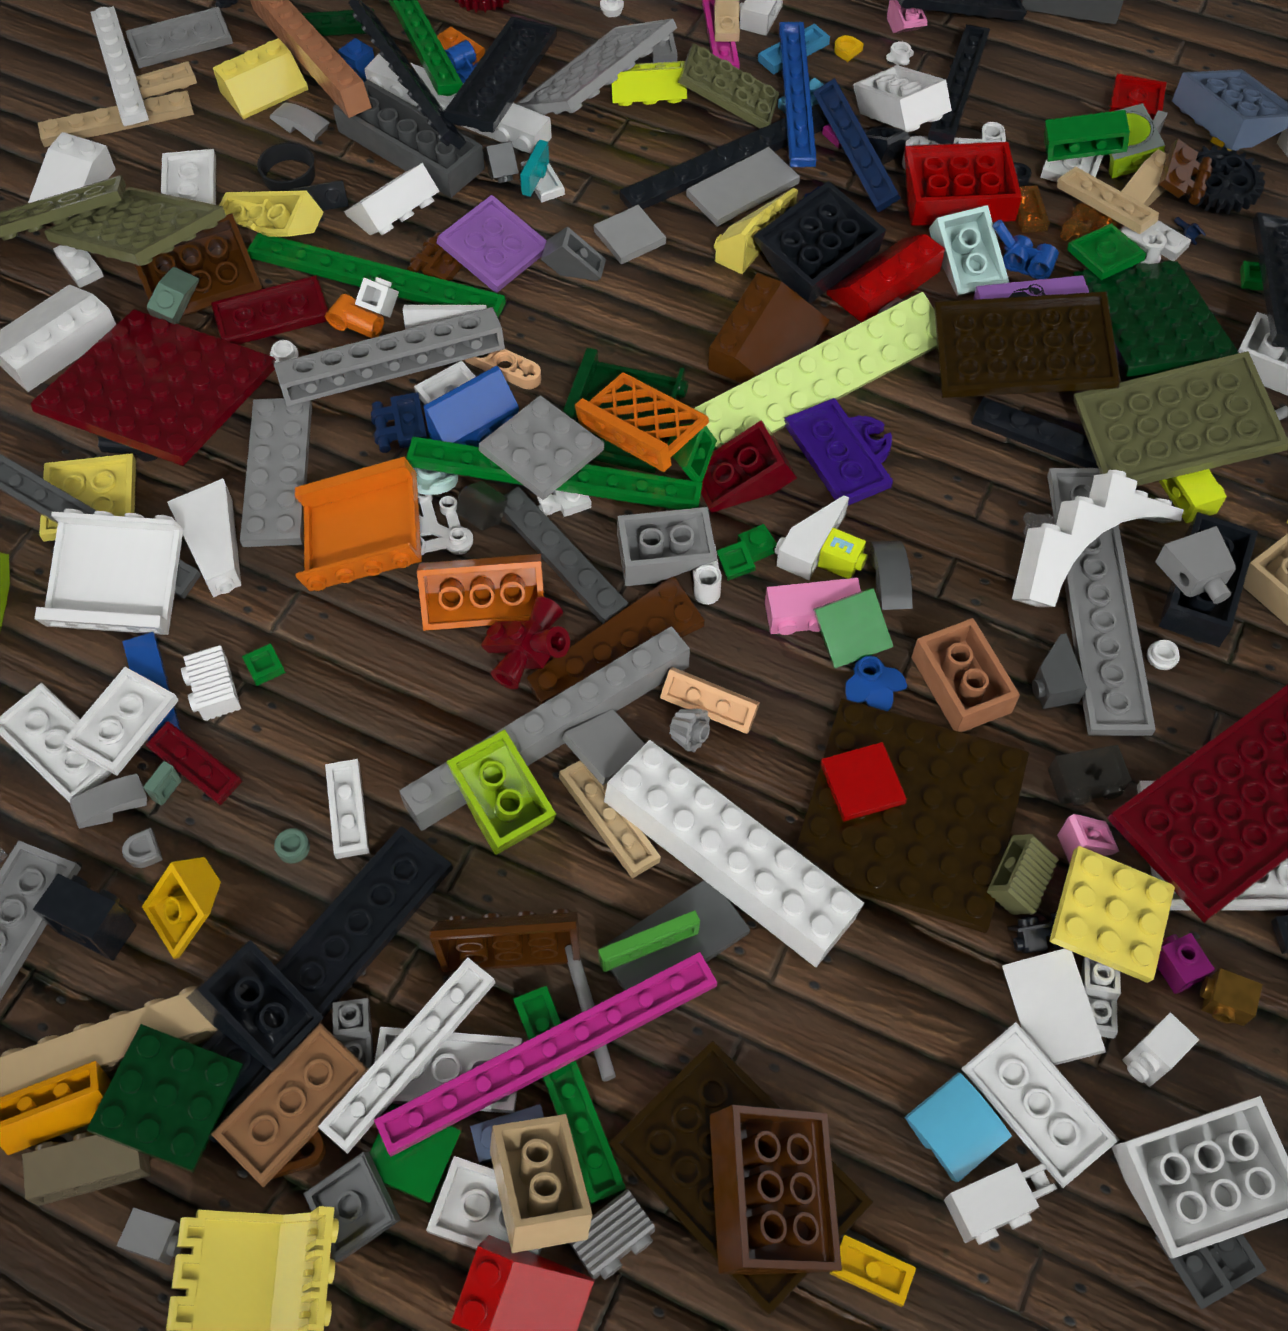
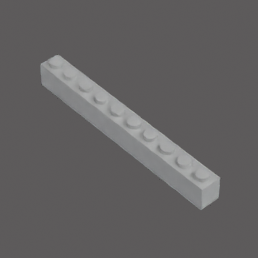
[399,626,690,831]

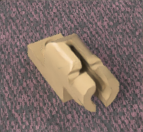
[714,0,740,42]

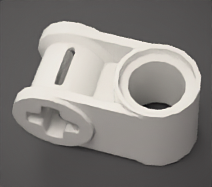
[1119,226,1167,264]

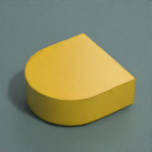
[834,35,864,62]

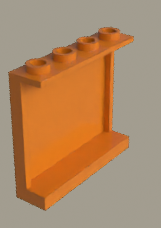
[295,456,422,592]

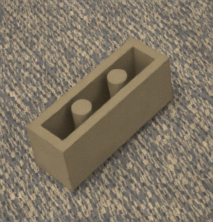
[22,1132,151,1206]

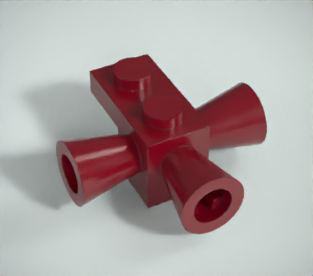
[481,596,570,689]

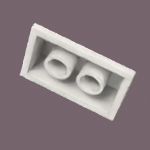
[344,163,440,235]

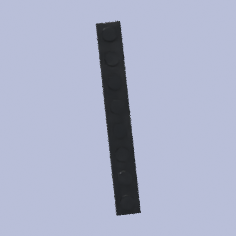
[928,24,990,144]

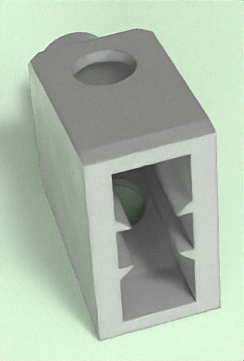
[1155,526,1236,604]

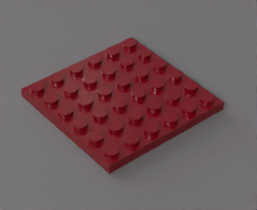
[30,309,276,466]

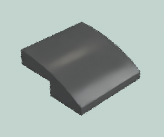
[1155,1234,1267,1310]

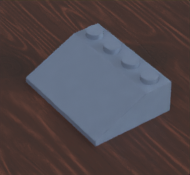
[1172,69,1288,151]

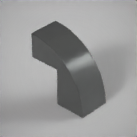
[870,540,913,610]

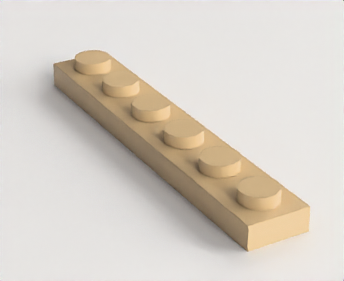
[38,91,194,147]

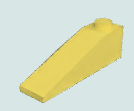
[714,188,798,274]
[219,190,324,237]

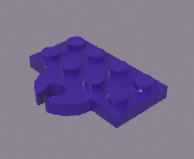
[784,398,893,506]

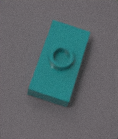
[520,140,549,197]

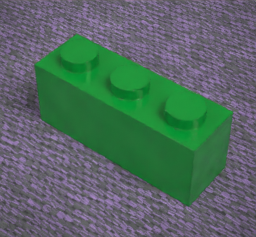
[1044,110,1130,162]

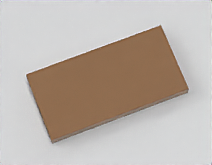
[211,1024,369,1187]

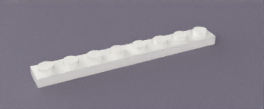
[90,6,149,127]

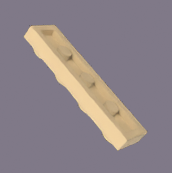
[1057,167,1159,234]
[559,760,661,879]

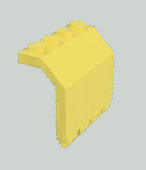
[166,1206,339,1331]

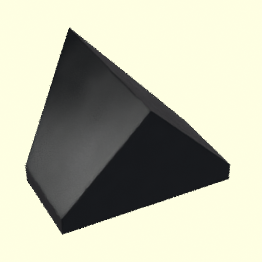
[865,126,911,165]

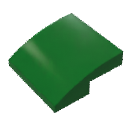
[369,1103,461,1203]

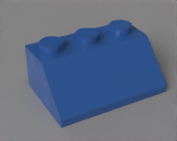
[423,366,519,447]

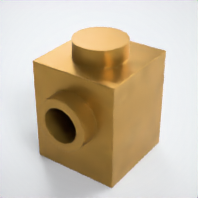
[1200,968,1263,1026]

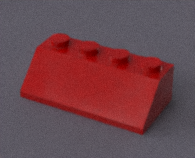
[827,234,945,323]

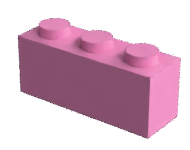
[765,578,861,635]

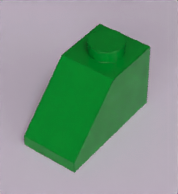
[668,423,717,482]

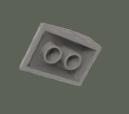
[617,507,717,586]

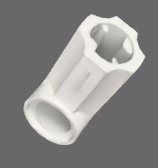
[692,546,722,605]

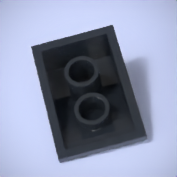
[186,940,324,1071]

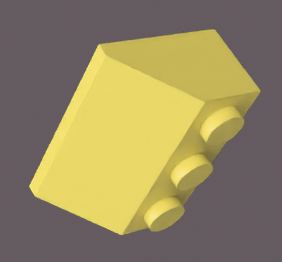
[213,38,309,120]

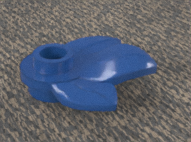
[845,656,907,712]

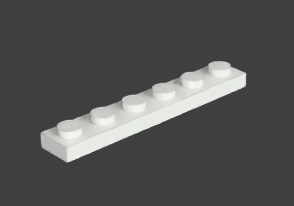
[318,957,495,1154]

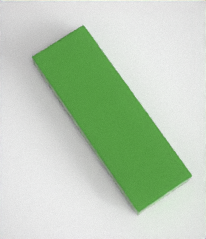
[598,910,700,972]

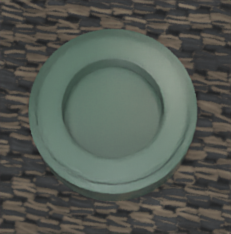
[274,828,310,864]

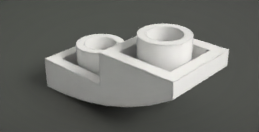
[1081,957,1121,1039]

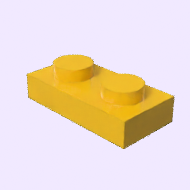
[829,1235,916,1307]

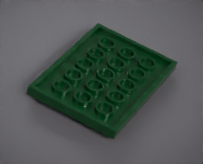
[1073,261,1239,376]

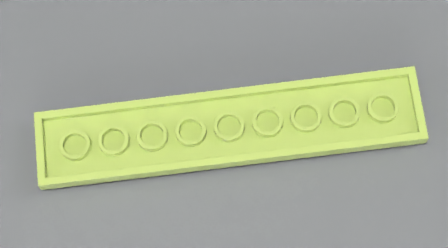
[693,292,938,450]

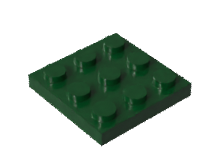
[87,1024,243,1173]

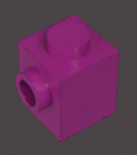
[1157,933,1215,994]

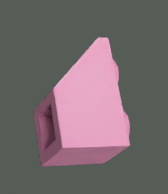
[887,0,928,34]

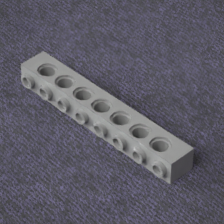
[274,307,505,406]

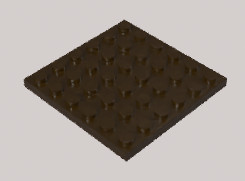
[796,698,1029,933]

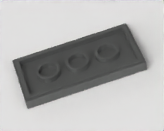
[599,880,750,991]

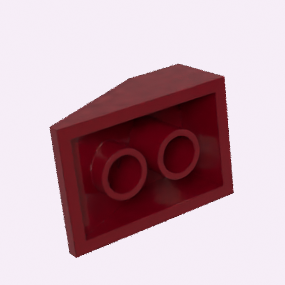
[701,420,797,513]

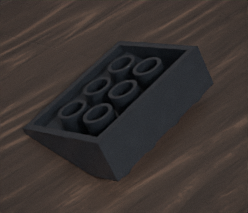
[753,181,886,304]

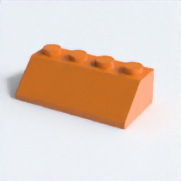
[417,554,544,631]

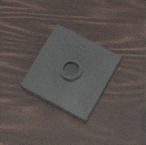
[303,1152,401,1262]

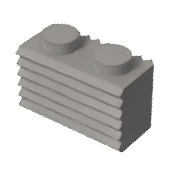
[569,1189,655,1280]

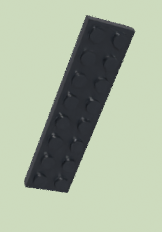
[444,16,557,133]
[1253,212,1288,348]

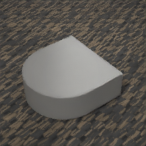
[122,828,163,868]

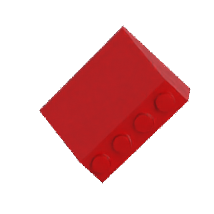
[904,142,1022,226]

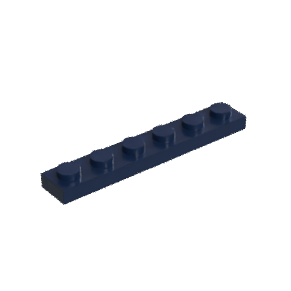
[813,78,901,213]

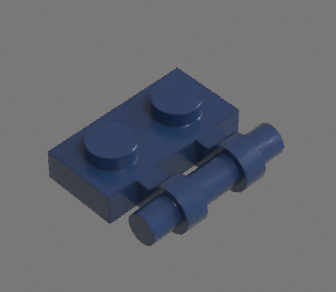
[370,392,427,453]

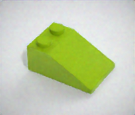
[447,729,556,855]

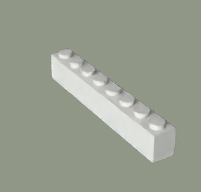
[365,54,552,154]

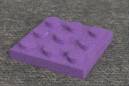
[437,195,547,293]

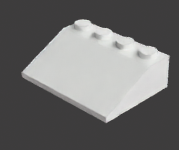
[0,284,116,392]
[1111,1096,1288,1259]

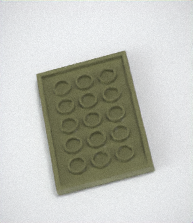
[44,187,226,266]
[1074,351,1288,486]

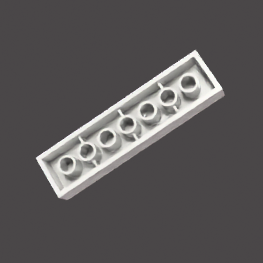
[604,740,864,967]

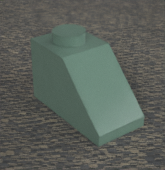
[147,267,199,325]

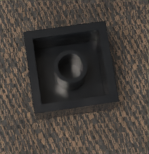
[32,874,137,961]

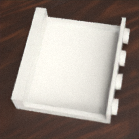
[34,509,184,635]

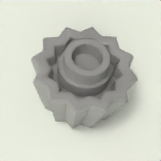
[669,709,710,752]

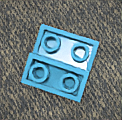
[904,1073,1012,1182]

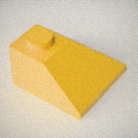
[142,857,221,959]

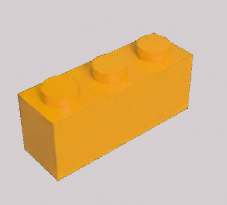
[0,1061,111,1155]

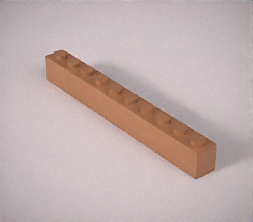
[250,0,372,118]

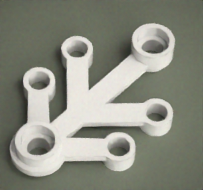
[418,493,473,556]

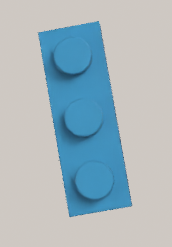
[758,23,830,74]

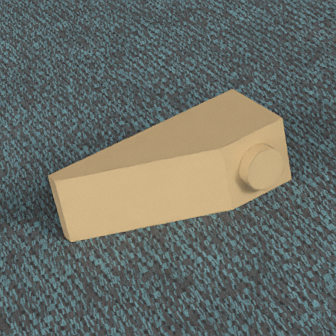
[1121,149,1168,206]

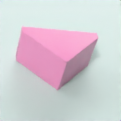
[1057,814,1119,864]

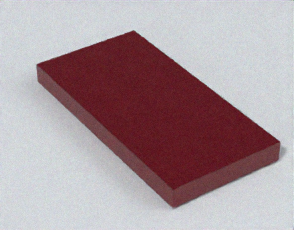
[211,275,328,345]

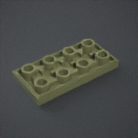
[678,43,779,129]

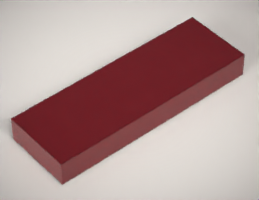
[146,721,243,806]

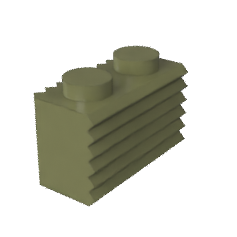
[987,834,1059,915]

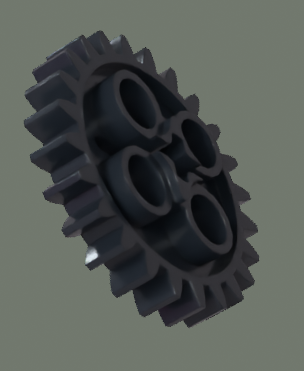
[1185,145,1266,214]

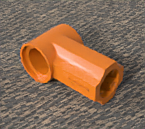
[325,294,385,338]

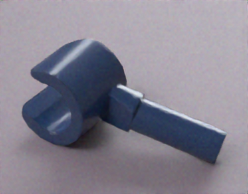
[1174,217,1206,245]

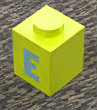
[818,528,868,579]

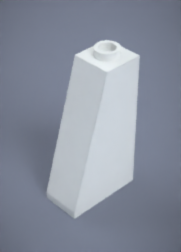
[167,478,242,598]

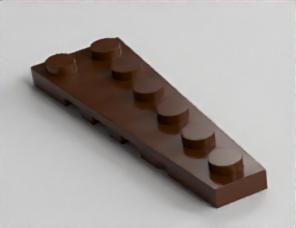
[527,576,705,705]

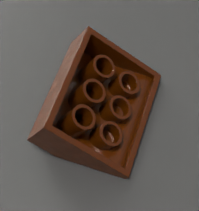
[134,213,262,317]
[708,272,830,383]
[430,909,580,972]
[710,1105,842,1275]

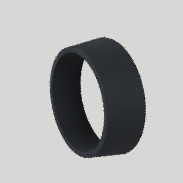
[257,142,315,191]

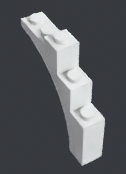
[1012,470,1183,607]

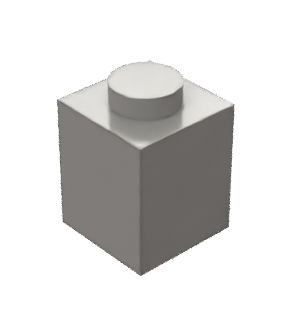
[117,1207,182,1265]

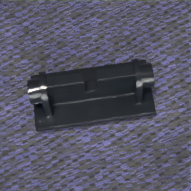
[291,180,348,211]
[1007,912,1060,954]

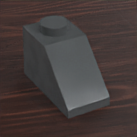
[483,141,519,184]
[541,227,606,281]
[1032,633,1087,709]

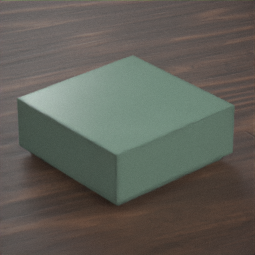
[143,761,182,806]

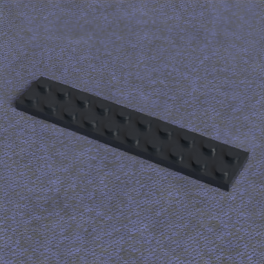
[202,826,453,1143]

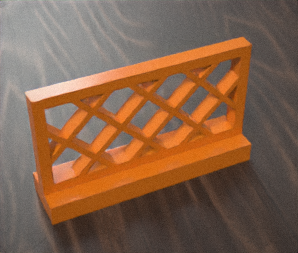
[575,372,709,472]

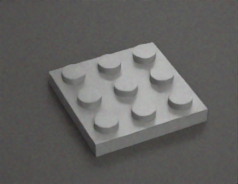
[479,395,604,500]

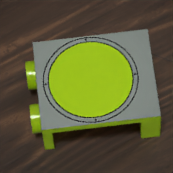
[1108,103,1165,179]

